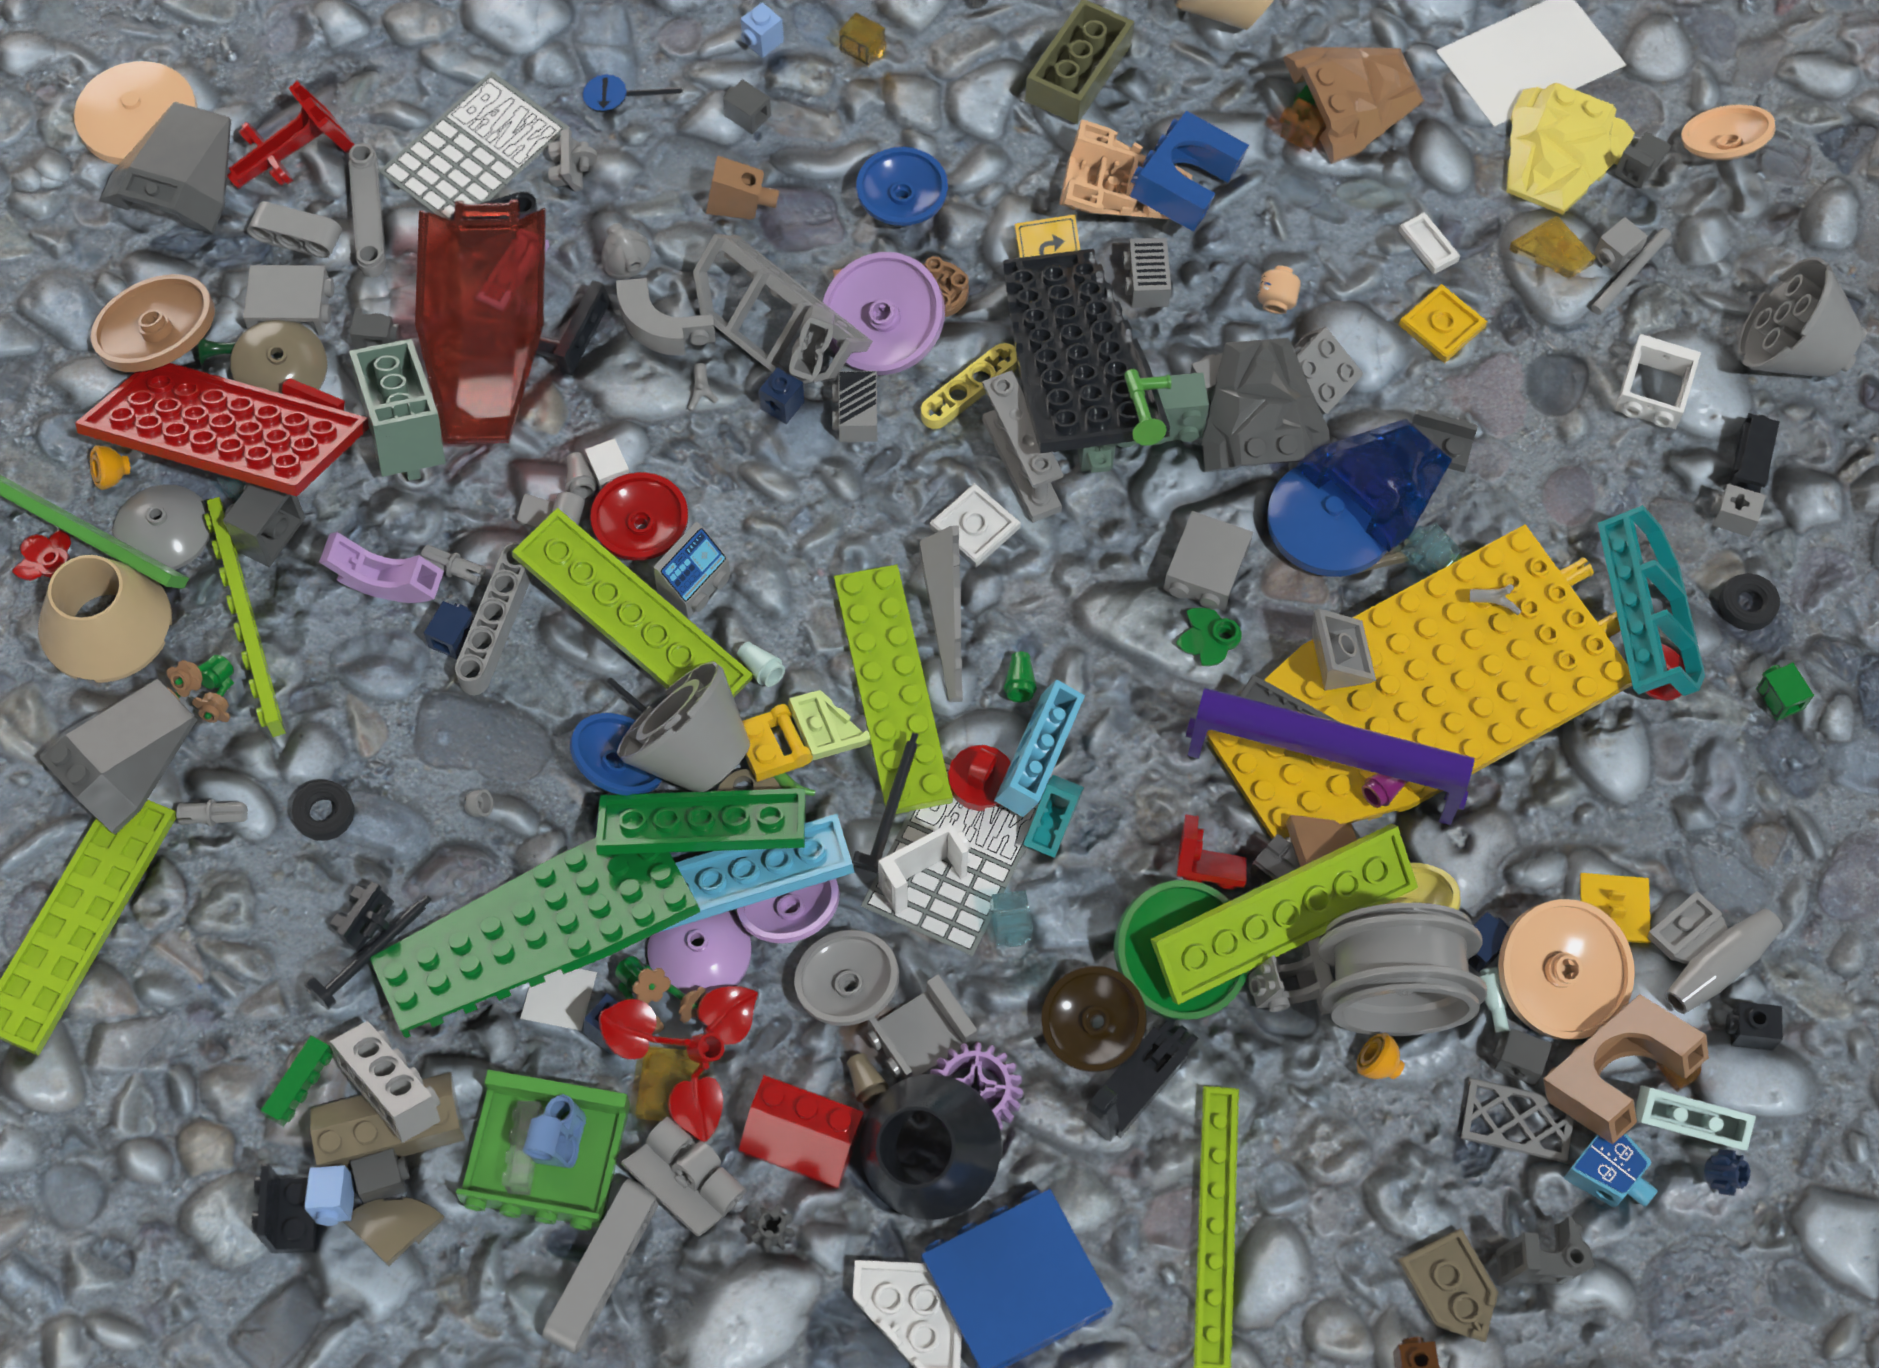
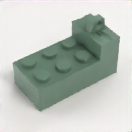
[349,339,446,481]
[1078,373,1209,473]

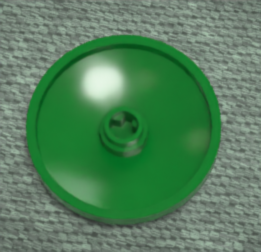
[1114,880,1249,1021]

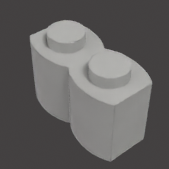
[789,305,835,381]

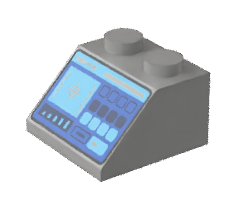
[653,522,730,619]

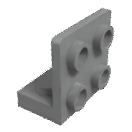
[1293,327,1363,414]

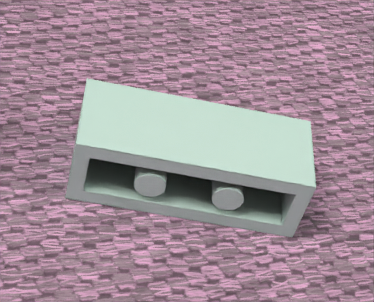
[1635,1085,1756,1151]

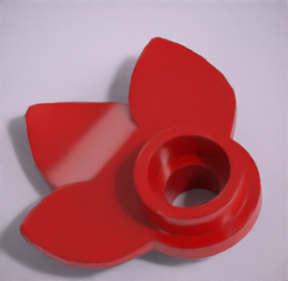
[12,530,71,581]

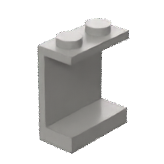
[243,265,334,335]
[1164,511,1253,611]
[866,974,977,1080]

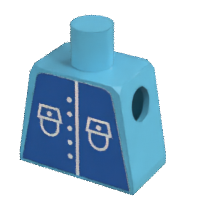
[1563,1133,1658,1207]

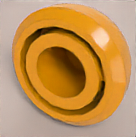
[90,445,130,490]
[1357,1032,1404,1079]

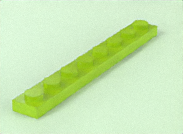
[204,497,286,737]

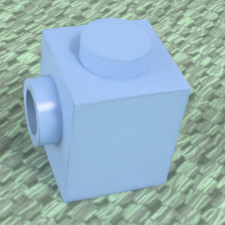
[740,2,784,58]
[304,1165,356,1226]

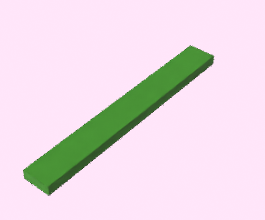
[0,475,189,589]

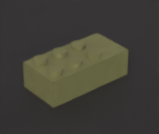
[1025,0,1135,125]

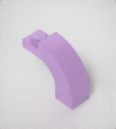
[319,532,444,603]

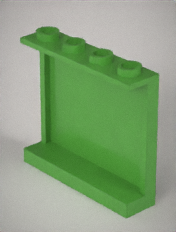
[456,1070,630,1231]

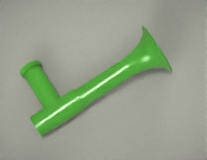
[1124,369,1171,446]

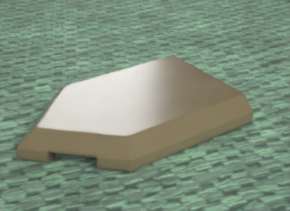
[1398,1228,1499,1343]

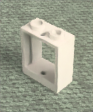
[1614,334,1701,429]

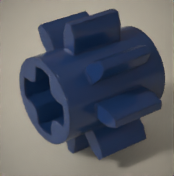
[1704,1149,1750,1196]

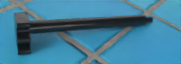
[852,733,918,874]
[304,896,432,1010]

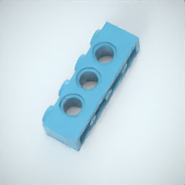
[994,679,1085,817]

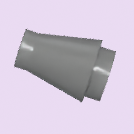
[566,452,598,500]

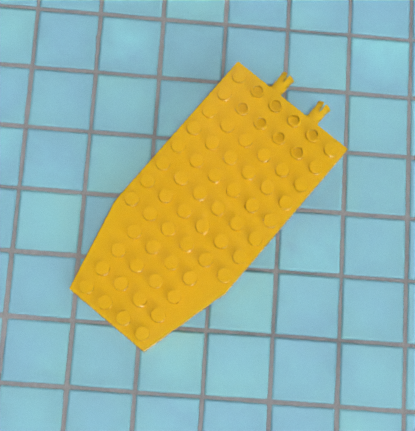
[1206,524,1632,839]

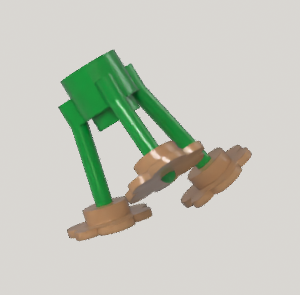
[615,956,707,1036]

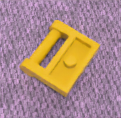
[743,704,813,782]

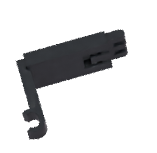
[1083,1018,1199,1142]

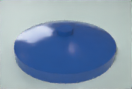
[1267,458,1398,577]

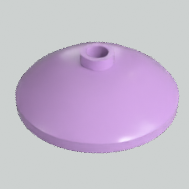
[737,879,840,943]
[647,910,752,994]

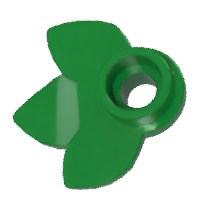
[1176,608,1242,666]

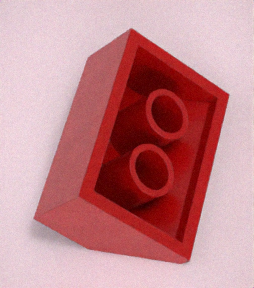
[739,1075,864,1189]

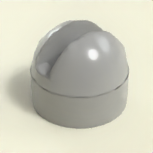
[464,790,493,817]

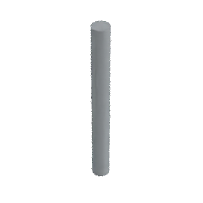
[1591,228,1671,315]

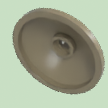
[230,320,327,394]

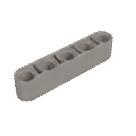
[455,542,533,695]
[542,1178,660,1354]

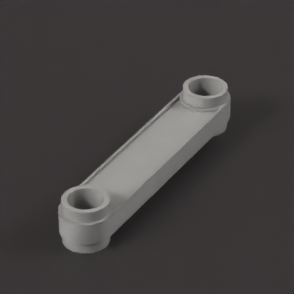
[349,143,386,278]

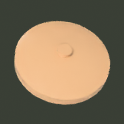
[74,61,198,165]
[1498,899,1635,1040]

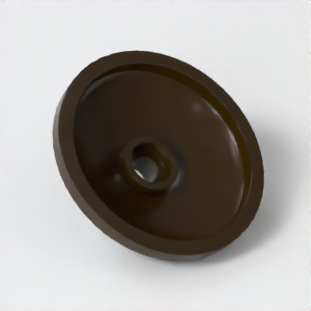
[1041,966,1147,1072]

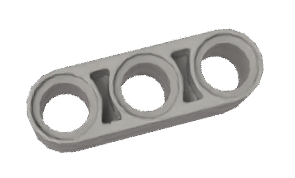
[247,202,342,258]

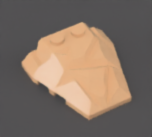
[1059,119,1193,219]

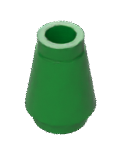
[1004,651,1037,703]

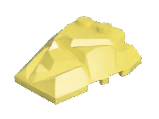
[1506,83,1635,215]

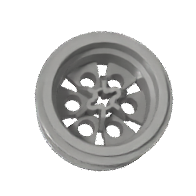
[1318,903,1487,1036]

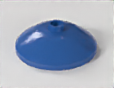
[856,147,948,226]
[570,713,663,796]

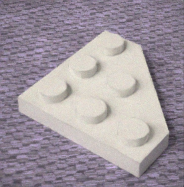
[853,1260,961,1368]

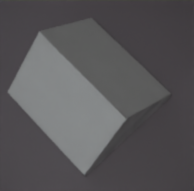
[1311,609,1376,690]

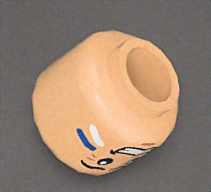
[1257,266,1301,314]

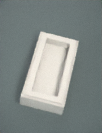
[1398,212,1460,275]

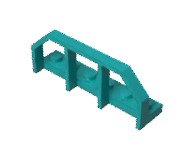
[1597,505,1705,696]

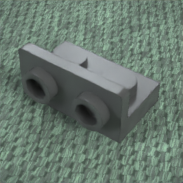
[1403,409,1478,473]

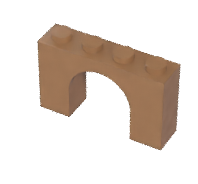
[1544,994,1709,1145]

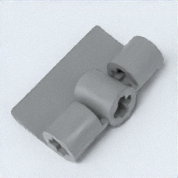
[622,1117,747,1236]

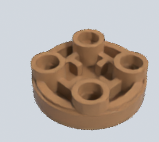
[923,257,969,317]

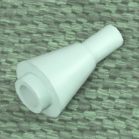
[1479,967,1509,1033]

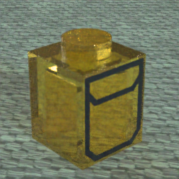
[839,12,887,66]

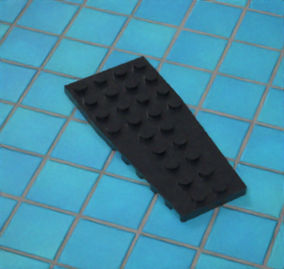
[1003,249,1170,454]

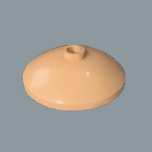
[1682,105,1776,161]

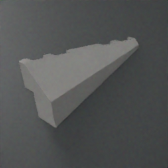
[919,525,963,702]

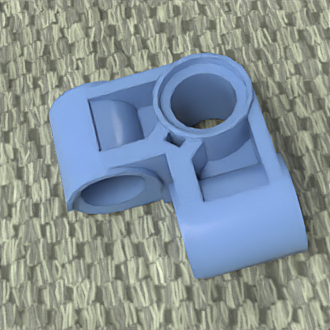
[522,1094,586,1168]

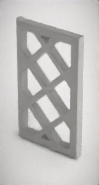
[1460,1078,1574,1163]

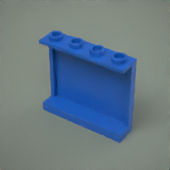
[921,1189,1113,1368]

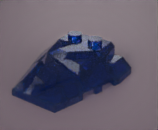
[1296,418,1452,552]

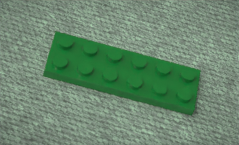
[595,788,806,855]

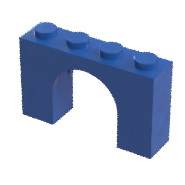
[1130,111,1249,232]

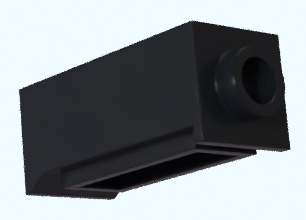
[1730,413,1780,493]

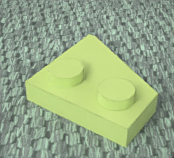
[788,690,871,761]

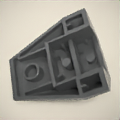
[40,679,198,835]

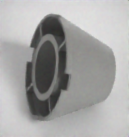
[617,661,750,792]

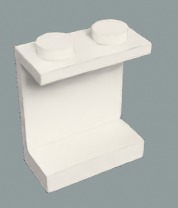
[878,823,970,914]

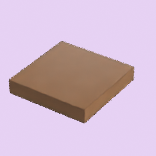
[1286,815,1357,867]

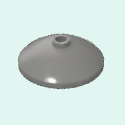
[113,484,212,570]
[794,930,899,1026]

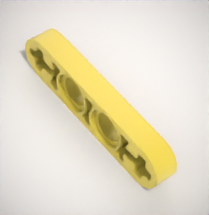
[921,343,1018,429]

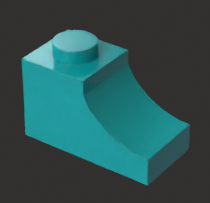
[1023,775,1084,858]

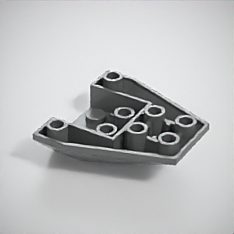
[100,102,231,234]

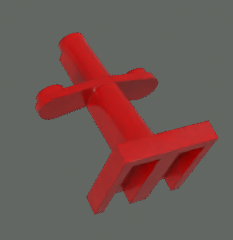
[227,81,355,189]

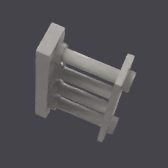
[982,371,1063,523]

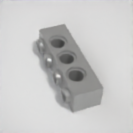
[330,1021,441,1143]

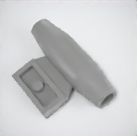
[1647,891,1783,1014]

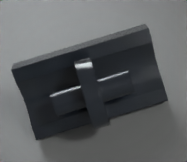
[330,881,394,952]

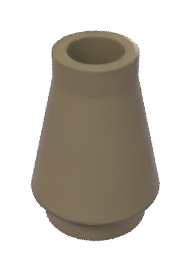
[847,1053,889,1108]

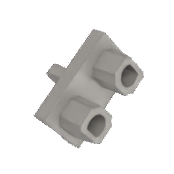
[548,128,598,192]

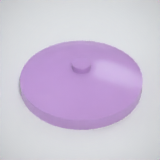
[823,252,945,375]

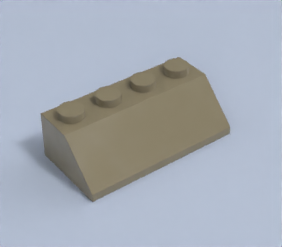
[310,1072,466,1171]

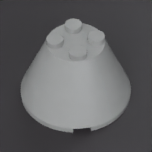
[1738,257,1867,377]

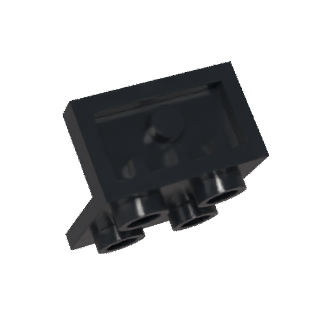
[252,1164,317,1254]

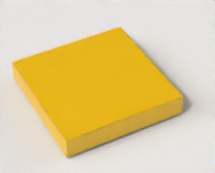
[1399,284,1488,364]

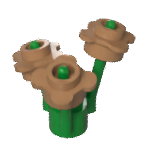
[167,655,234,723]

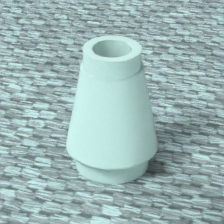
[737,642,785,687]

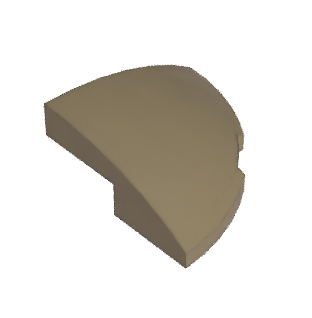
[343,1198,445,1266]

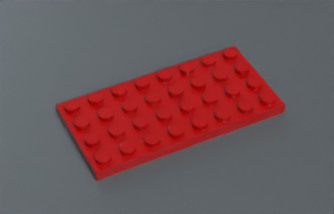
[75,363,369,496]

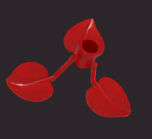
[599,986,758,1142]

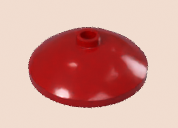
[591,472,688,561]

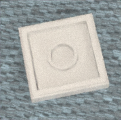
[930,483,1021,568]

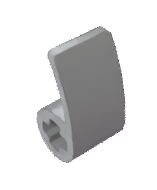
[517,492,585,528]

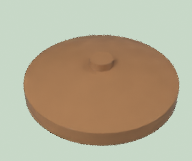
[91,274,215,372]

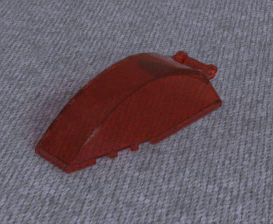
[415,199,546,444]

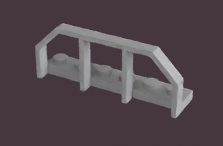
[693,234,873,385]

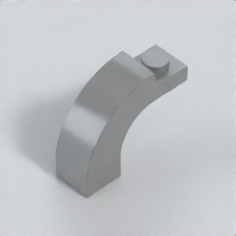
[616,278,716,355]

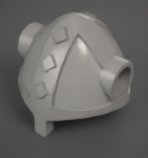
[601,223,651,280]

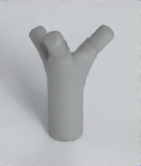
[688,363,718,411]
[1470,584,1521,615]

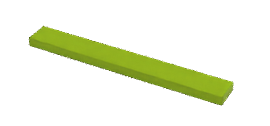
[1193,1086,1239,1368]

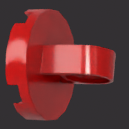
[948,745,1011,811]

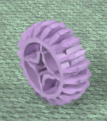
[930,1042,1023,1131]

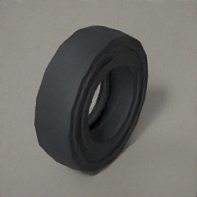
[1719,573,1780,631]
[292,780,354,841]

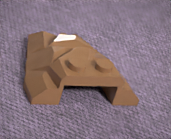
[1283,47,1424,164]

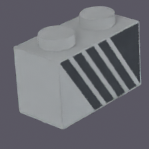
[832,371,877,442]

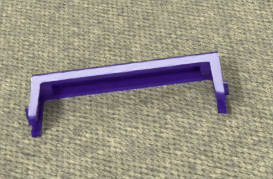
[1185,687,1475,825]

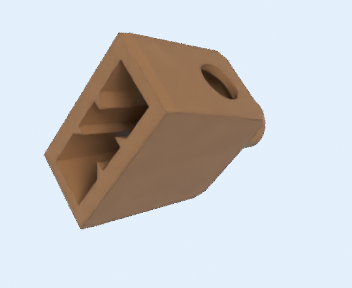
[706,156,779,219]

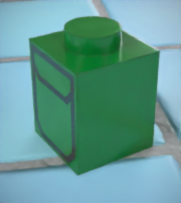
[1756,663,1814,722]

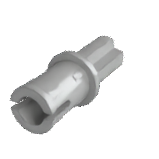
[421,545,486,586]
[177,800,248,826]

